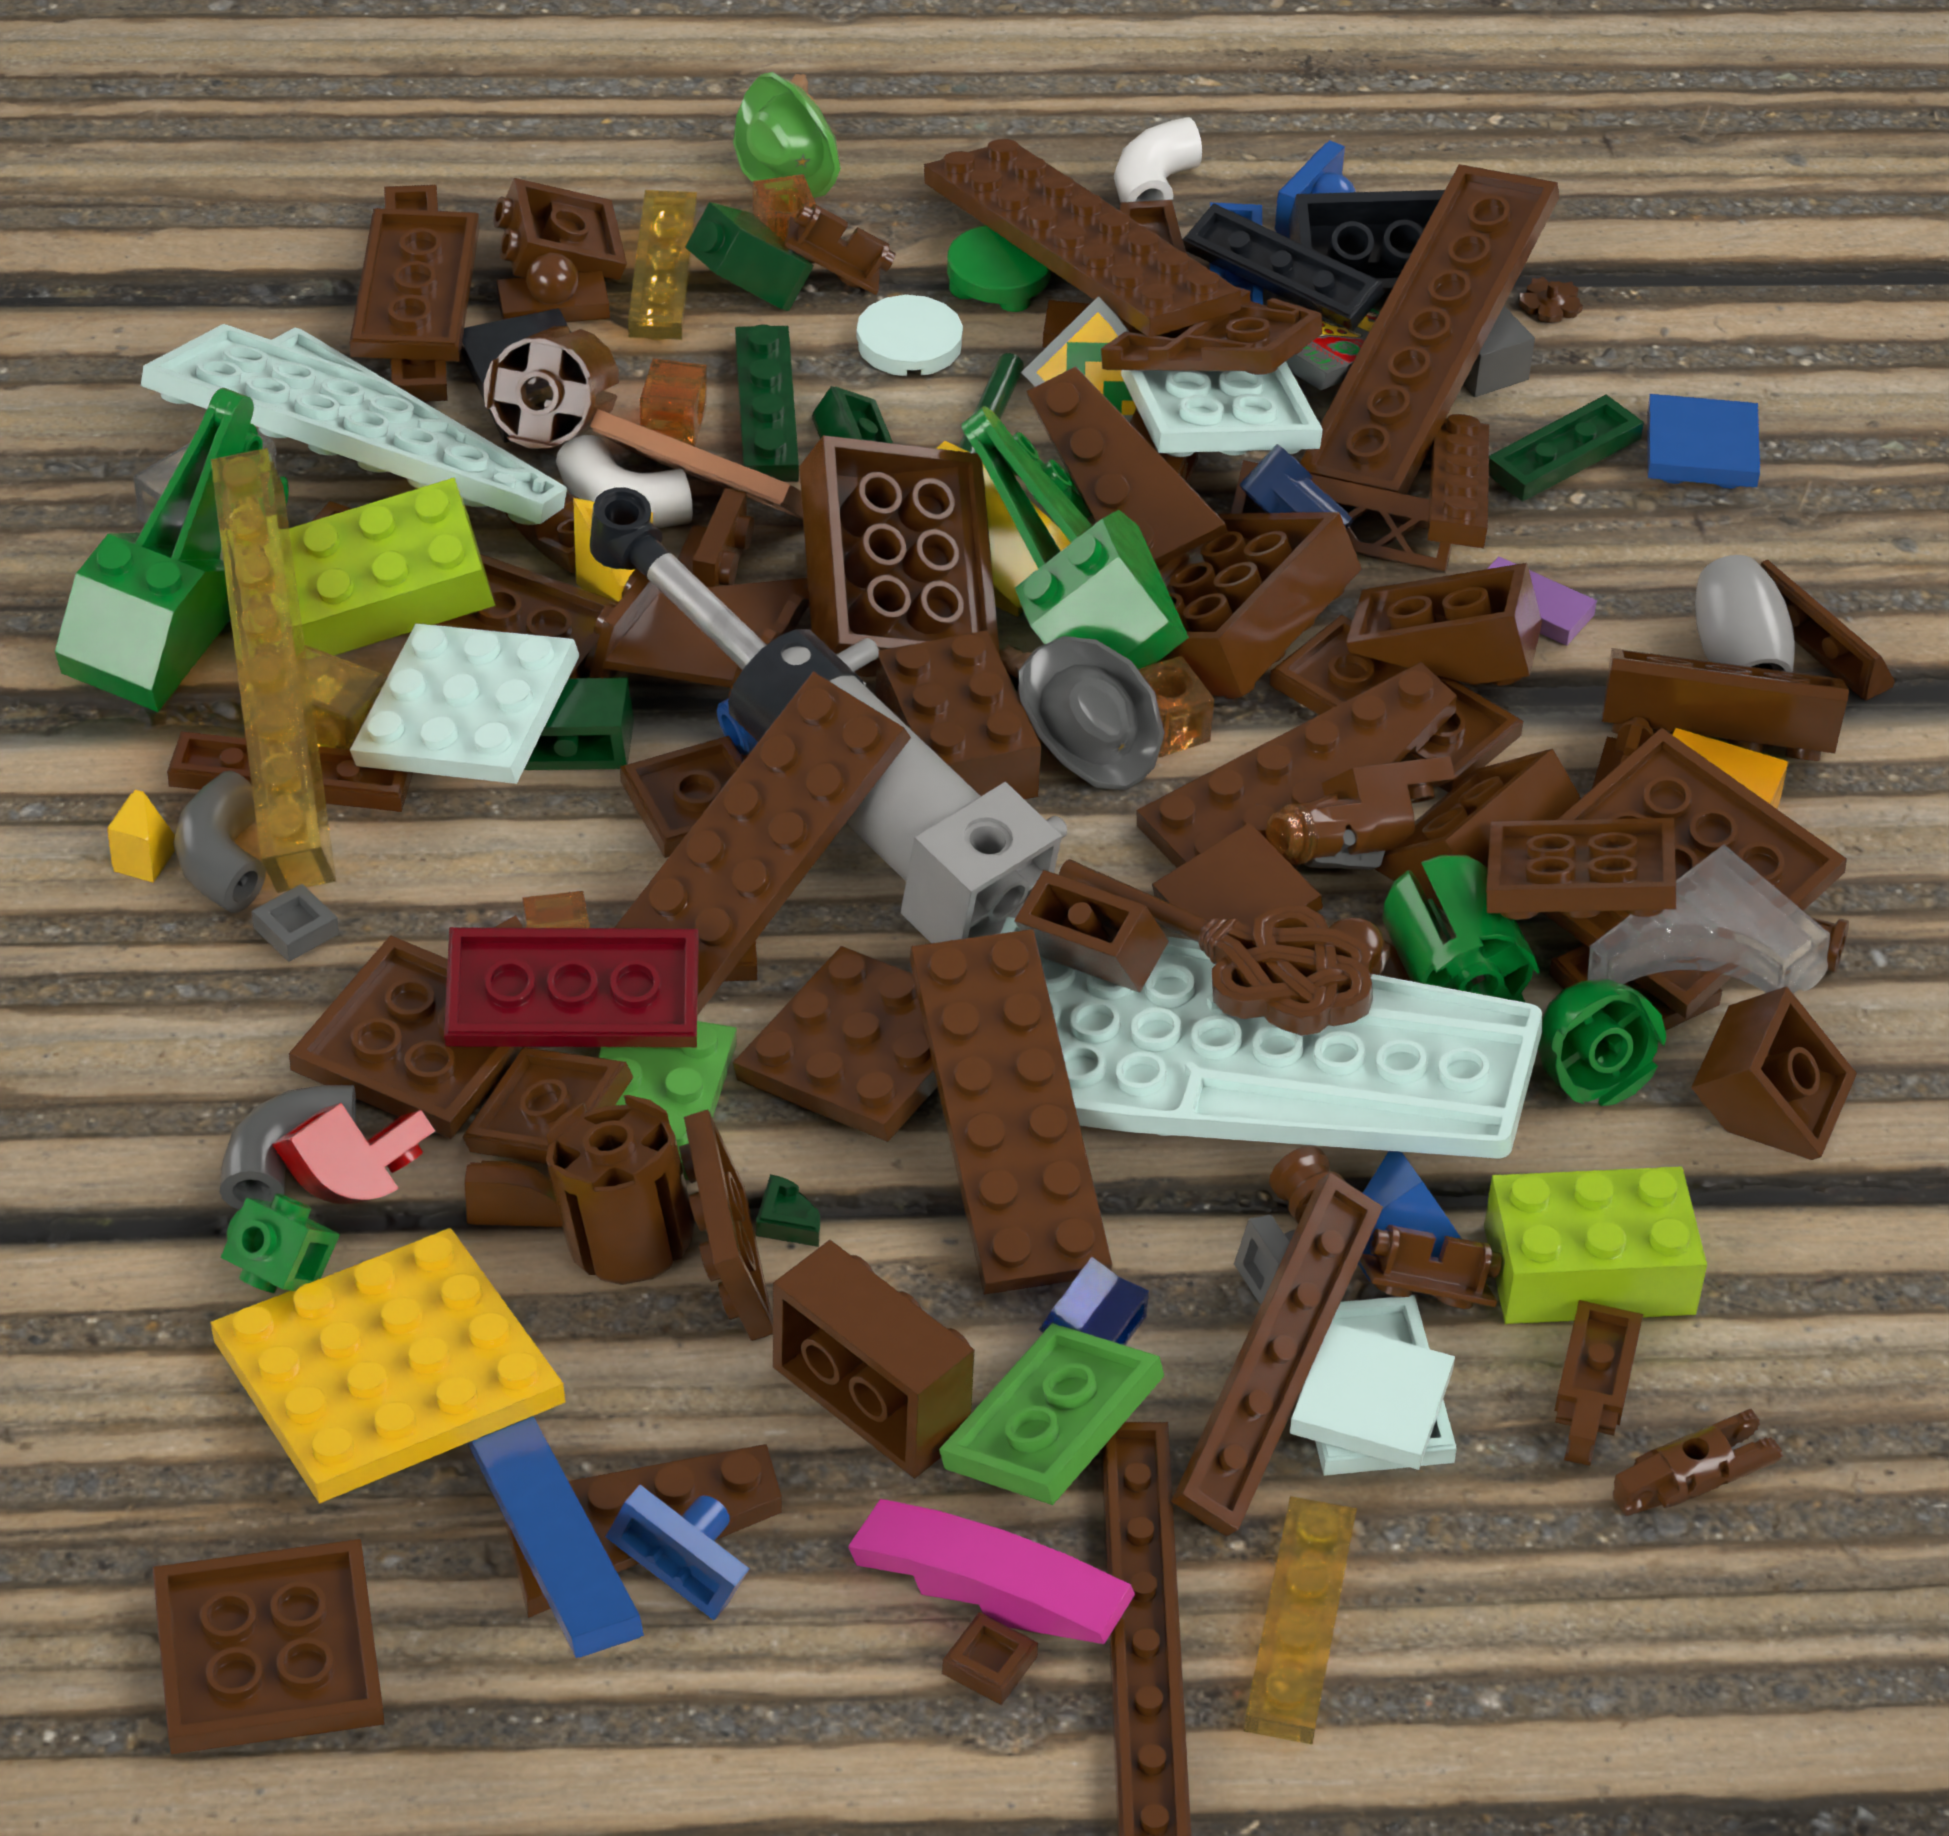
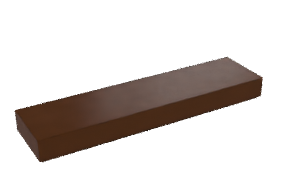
[167,731,413,812]

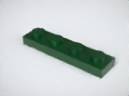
[735,324,799,482]

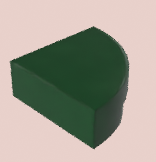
[756,1174,820,1247]

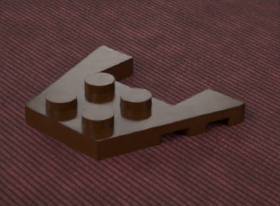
[1101,287,1323,375]

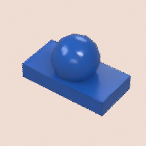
[1274,140,1356,239]

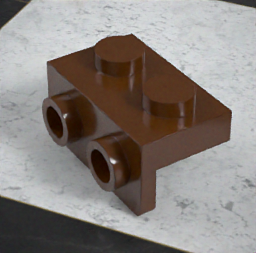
[677,488,754,587]

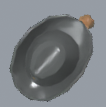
[999,636,1164,790]

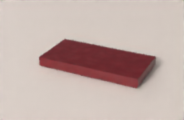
[444,927,699,1048]

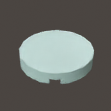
[856,295,963,376]

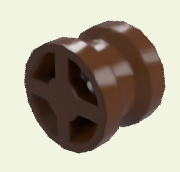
[1269,1146,1346,1224]

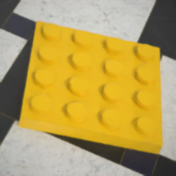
[210,1228,566,1504]

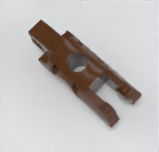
[1613,1409,1784,1516]

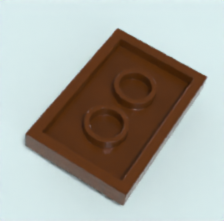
[679,1109,773,1341]

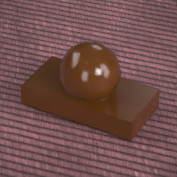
[497,252,610,322]

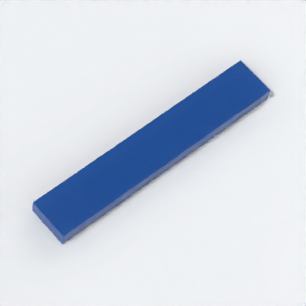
[468,1416,644,1658]

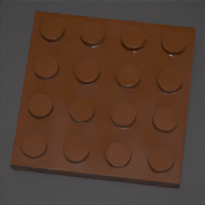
[1541,727,1847,1019]

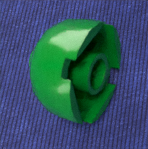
[1538,979,1666,1106]

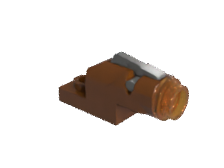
[1266,756,1455,870]

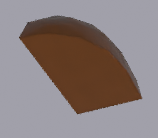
[465,1160,562,1227]

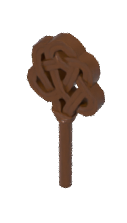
[1059,859,1373,1036]

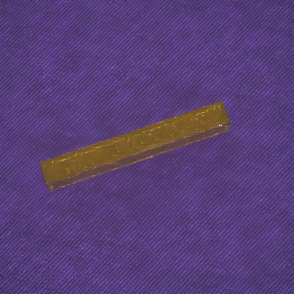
[211,448,336,893]

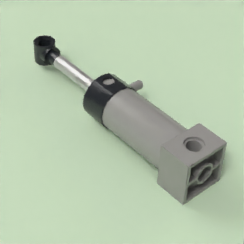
[590,487,1067,943]

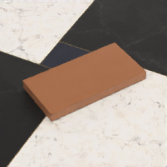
[590,409,803,520]

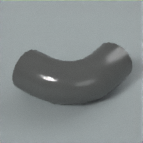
[173,770,266,913]
[219,1085,356,1210]

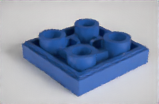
[1647,394,1760,489]

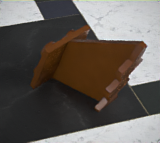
[584,569,810,699]

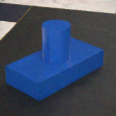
[605,1485,750,1620]

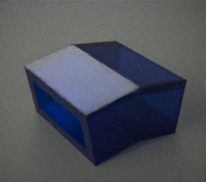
[1038,1257,1149,1346]

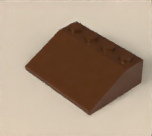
[799,435,1000,677]
[1145,512,1362,699]

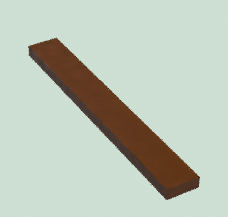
[1101,1422,1191,1836]

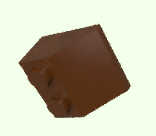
[1691,986,1857,1160]

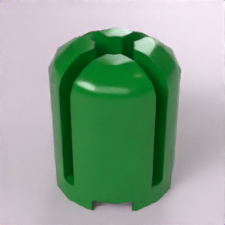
[1382,855,1539,1003]

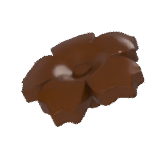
[1518,277,1583,323]

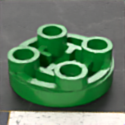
[947,225,1052,312]

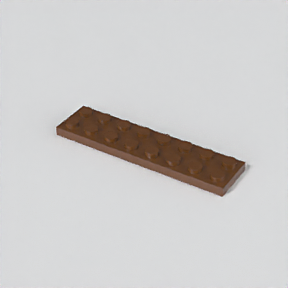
[924,139,1241,338]
[1300,164,1560,494]

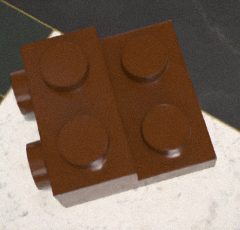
[493,178,627,280]

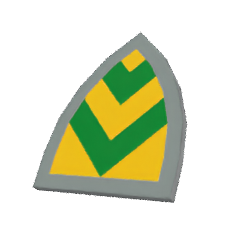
[1021,296,1136,423]

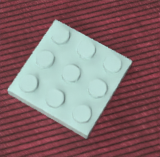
[1121,361,1323,457]
[350,623,580,784]

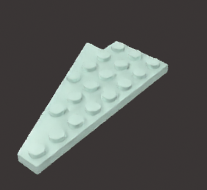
[141,324,567,525]

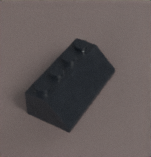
[1288,190,1445,292]

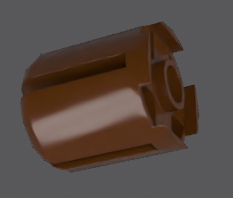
[483,326,619,449]
[546,1095,695,1285]

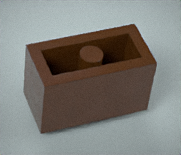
[1014,870,1169,993]

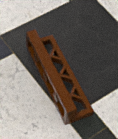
[1231,460,1453,573]

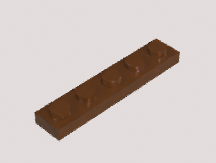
[1427,414,1489,549]

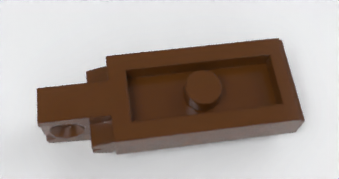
[1554,1300,1643,1466]

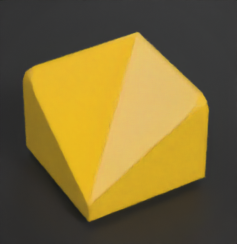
[107,789,175,883]

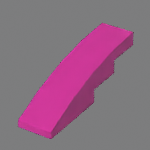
[848,1498,1135,1644]

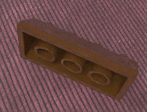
[1602,648,1849,761]

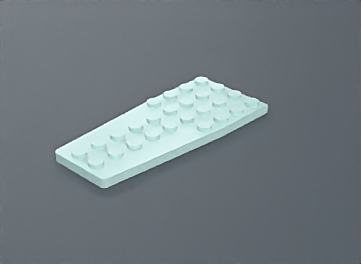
[1001,917,1542,1159]

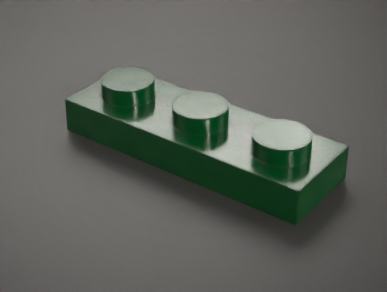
[1489,394,1644,502]

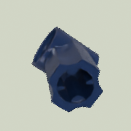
[1239,444,1353,530]

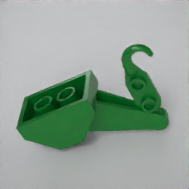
[55,388,289,712]
[961,406,1189,674]

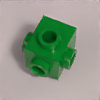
[220,1193,340,1293]

